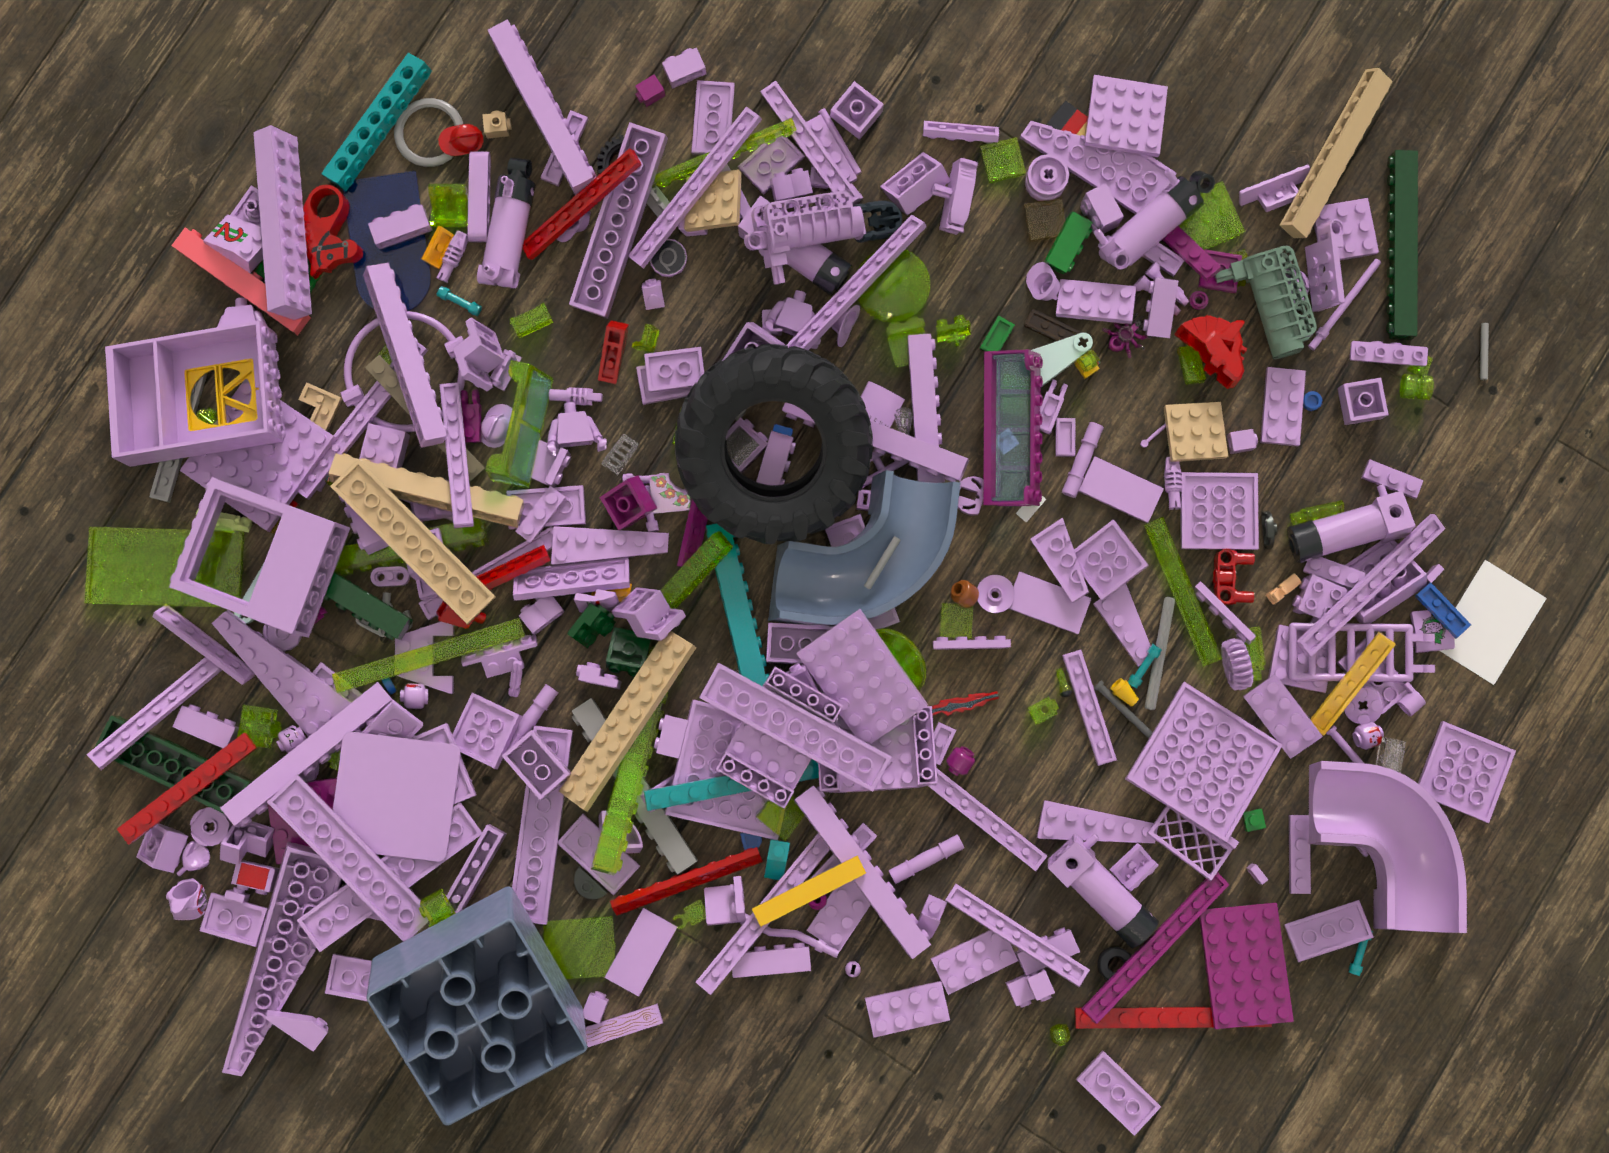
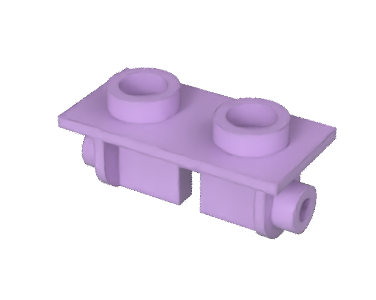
[490,349,522,391]

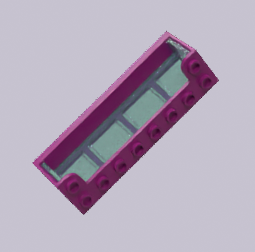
[983,349,1043,506]

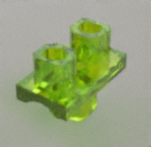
[936,315,971,347]

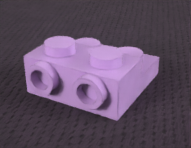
[576,662,622,689]

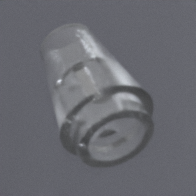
[894,408,913,436]

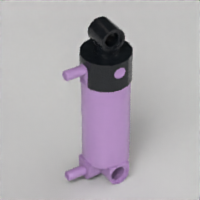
[477,158,536,288]
[1094,169,1215,269]

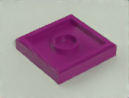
[1198,249,1242,293]

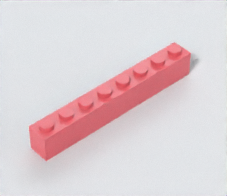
[171,228,311,336]

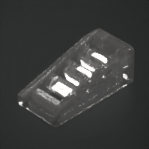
[601,434,639,476]

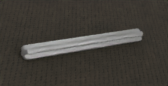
[1145,597,1175,710]

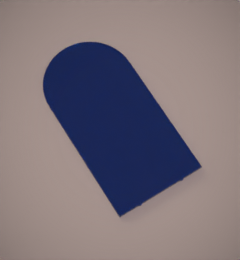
[343,171,431,311]

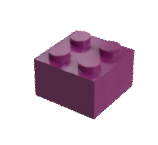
[599,475,657,530]

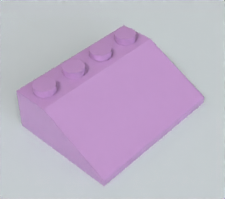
[1339,541,1427,624]

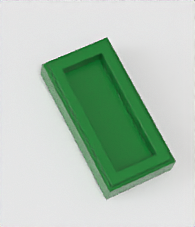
[980,316,1015,352]

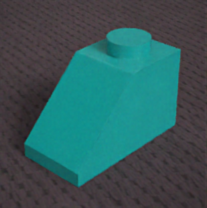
[764,839,790,880]

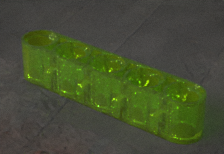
[660,531,733,609]

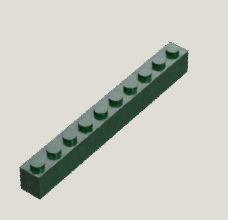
[1386,150,1418,340]

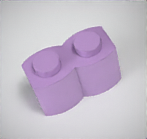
[770,168,813,202]
[519,596,565,635]

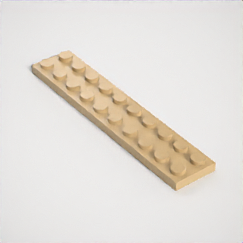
[330,459,496,624]
[559,631,697,812]

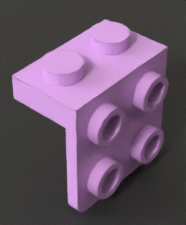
[521,439,571,487]
[1292,574,1347,619]

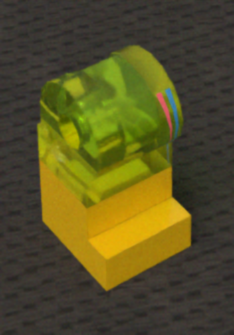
[1074,349,1101,379]

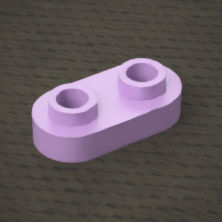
[370,566,410,587]

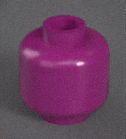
[946,746,975,776]

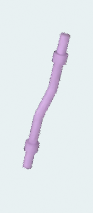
[740,913,840,958]

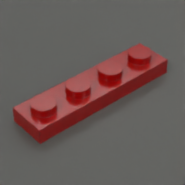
[476,545,551,590]

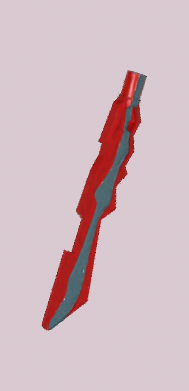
[932,691,999,716]

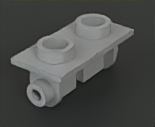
[647,186,670,217]

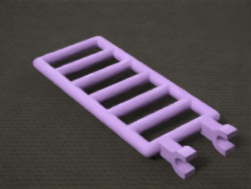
[1289,623,1435,682]

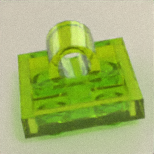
[237,705,282,748]

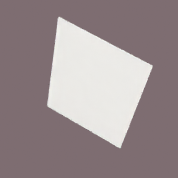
[1439,560,1547,685]

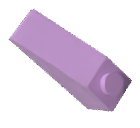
[265,1010,328,1051]

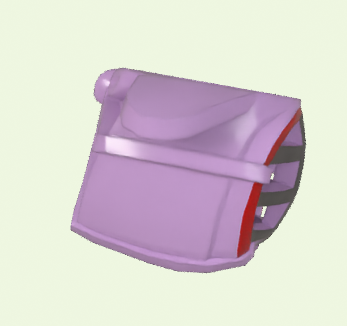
[166,878,207,920]

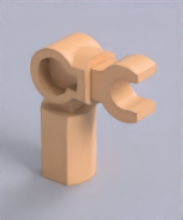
[1265,573,1302,605]

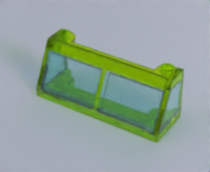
[485,360,553,488]

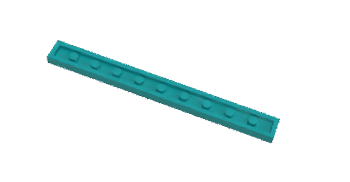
[643,759,819,811]

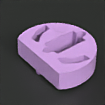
[958,476,984,516]

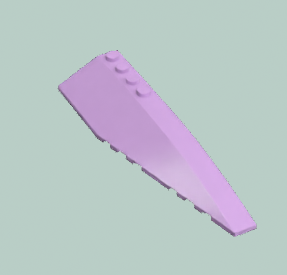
[222,842,341,1076]

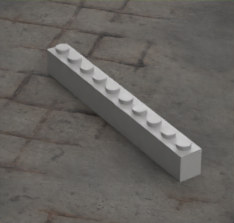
[572,698,698,874]

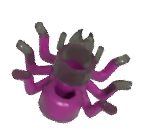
[1102,313,1152,358]

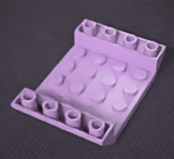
[716,667,843,808]
[818,706,938,793]

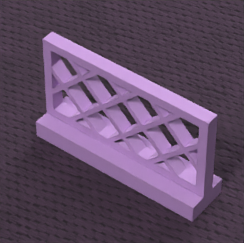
[1147,806,1239,881]

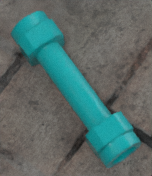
[437,286,482,316]
[1128,644,1162,688]
[1348,931,1373,976]

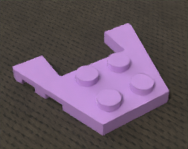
[395,622,454,694]

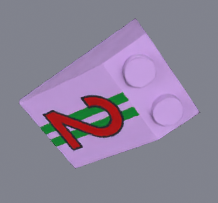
[203,214,263,273]

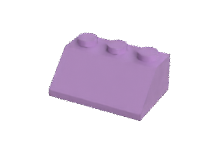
[880,152,951,215]

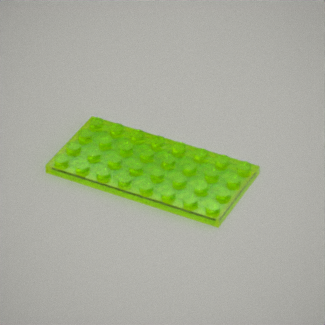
[84,527,245,608]

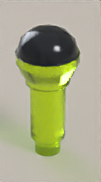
[1056,668,1072,697]

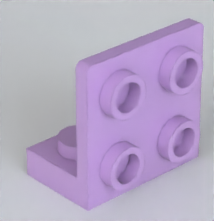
[704,876,746,926]

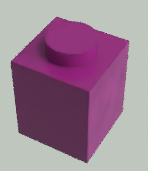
[635,74,665,107]

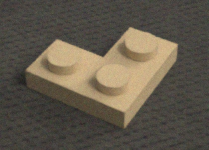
[298,382,342,432]

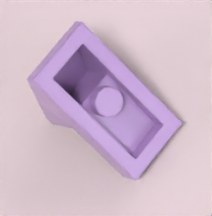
[917,894,947,938]

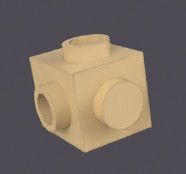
[482,111,512,139]

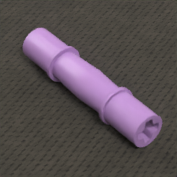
[1062,422,1104,498]
[506,684,558,751]
[888,835,964,884]

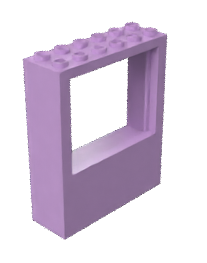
[169,477,350,638]

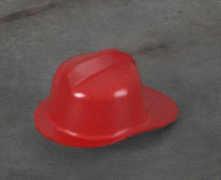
[438,124,484,156]

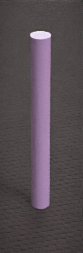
[819,108,862,176]

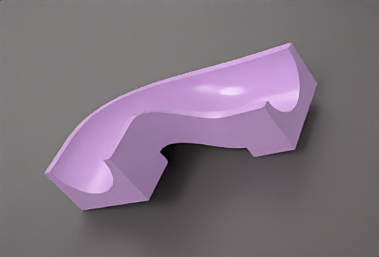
[1308,761,1467,933]

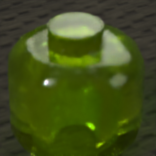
[1050,1024,1071,1046]

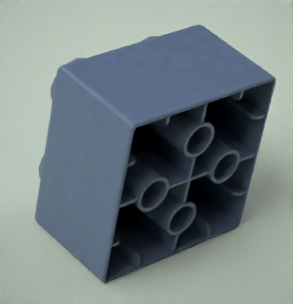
[366,886,587,1125]

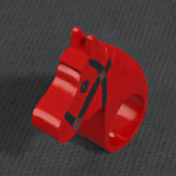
[303,185,363,279]

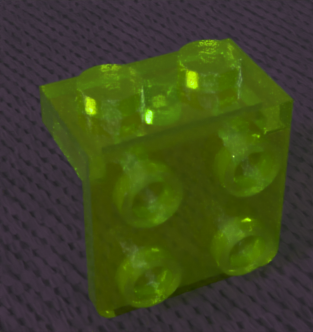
[428,184,468,227]
[885,316,925,368]

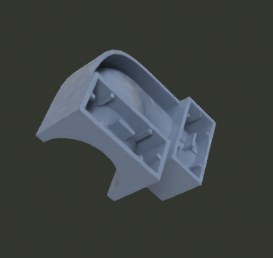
[768,470,960,626]

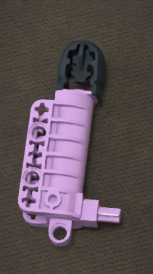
[744,191,902,284]

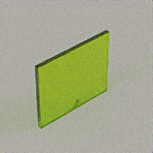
[543,916,616,979]

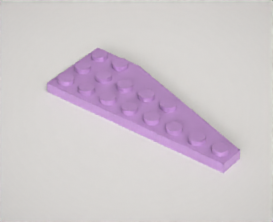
[1020,121,1176,215]

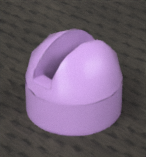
[845,961,861,977]

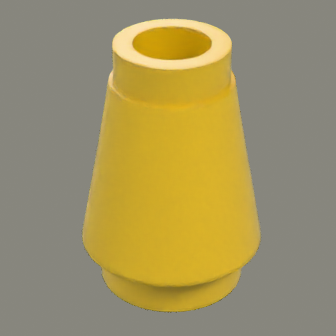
[1110,678,1139,706]

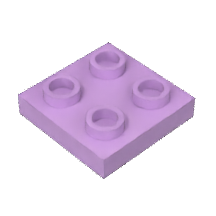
[230,185,261,228]

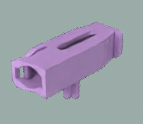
[931,158,978,235]

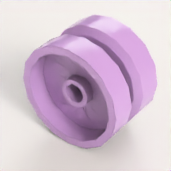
[1025,154,1069,202]

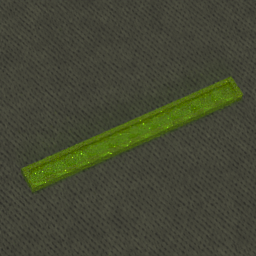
[332,618,526,693]

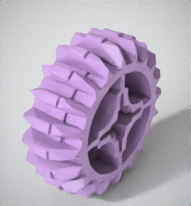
[1221,638,1253,690]

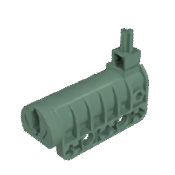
[1214,246,1317,359]

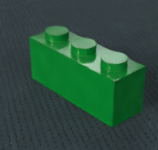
[1044,212,1093,275]

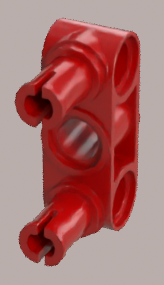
[1213,549,1255,605]

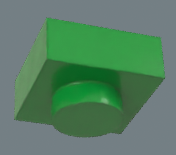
[1242,809,1266,832]

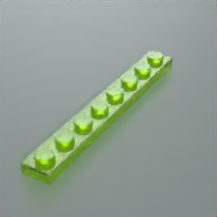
[654,118,797,187]
[1144,517,1222,667]

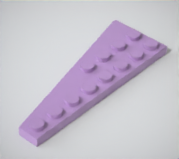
[212,610,353,737]

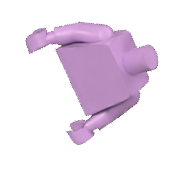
[762,290,821,349]
[217,298,267,327]
[546,402,607,456]

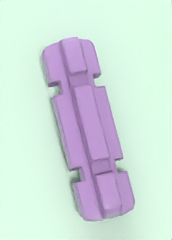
[508,660,524,697]

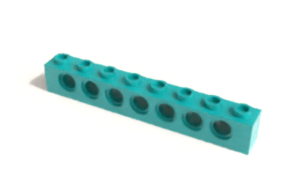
[321,53,432,191]

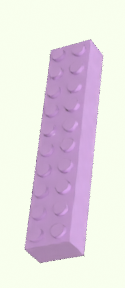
[488,19,596,196]
[569,122,668,319]
[254,125,312,320]

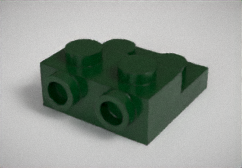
[567,603,616,649]
[606,627,651,677]

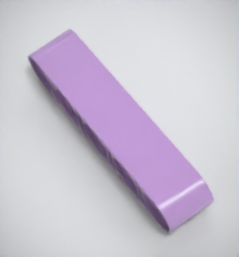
[468,152,491,242]

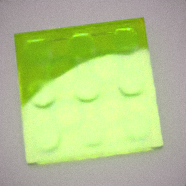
[1179,181,1245,250]

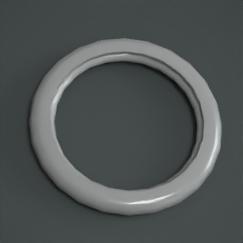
[394,98,463,167]

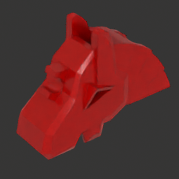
[1174,315,1247,389]

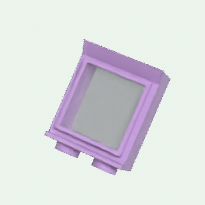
[726,417,768,473]

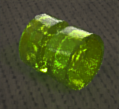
[1400,374,1434,400]

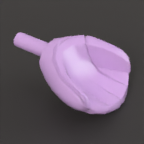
[177,841,210,876]

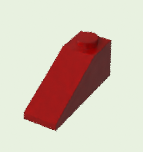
[598,320,629,384]

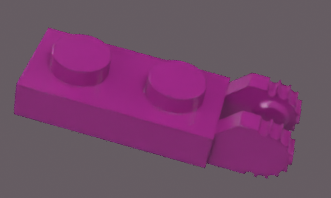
[461,389,482,443]

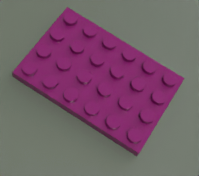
[1199,903,1294,1029]

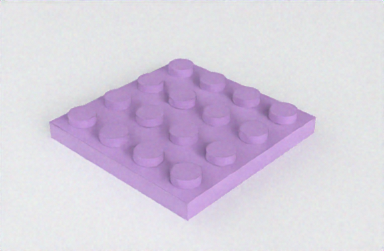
[1084,75,1168,157]
[1180,472,1259,550]
[1418,721,1516,823]

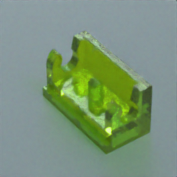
[510,303,553,339]

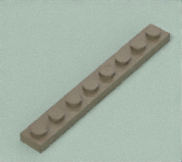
[365,355,485,481]

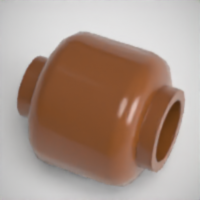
[951,580,979,608]

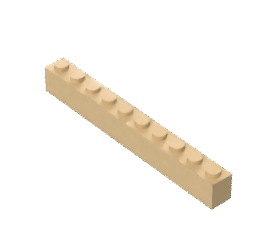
[1280,68,1393,238]
[328,453,524,528]

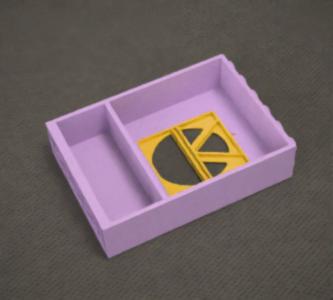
[105,320,285,467]

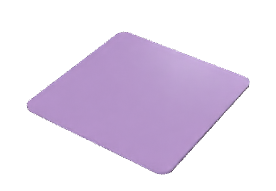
[333,732,460,862]

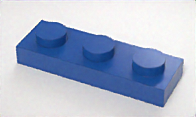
[1415,582,1471,639]

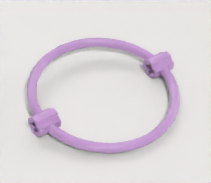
[340,311,465,432]

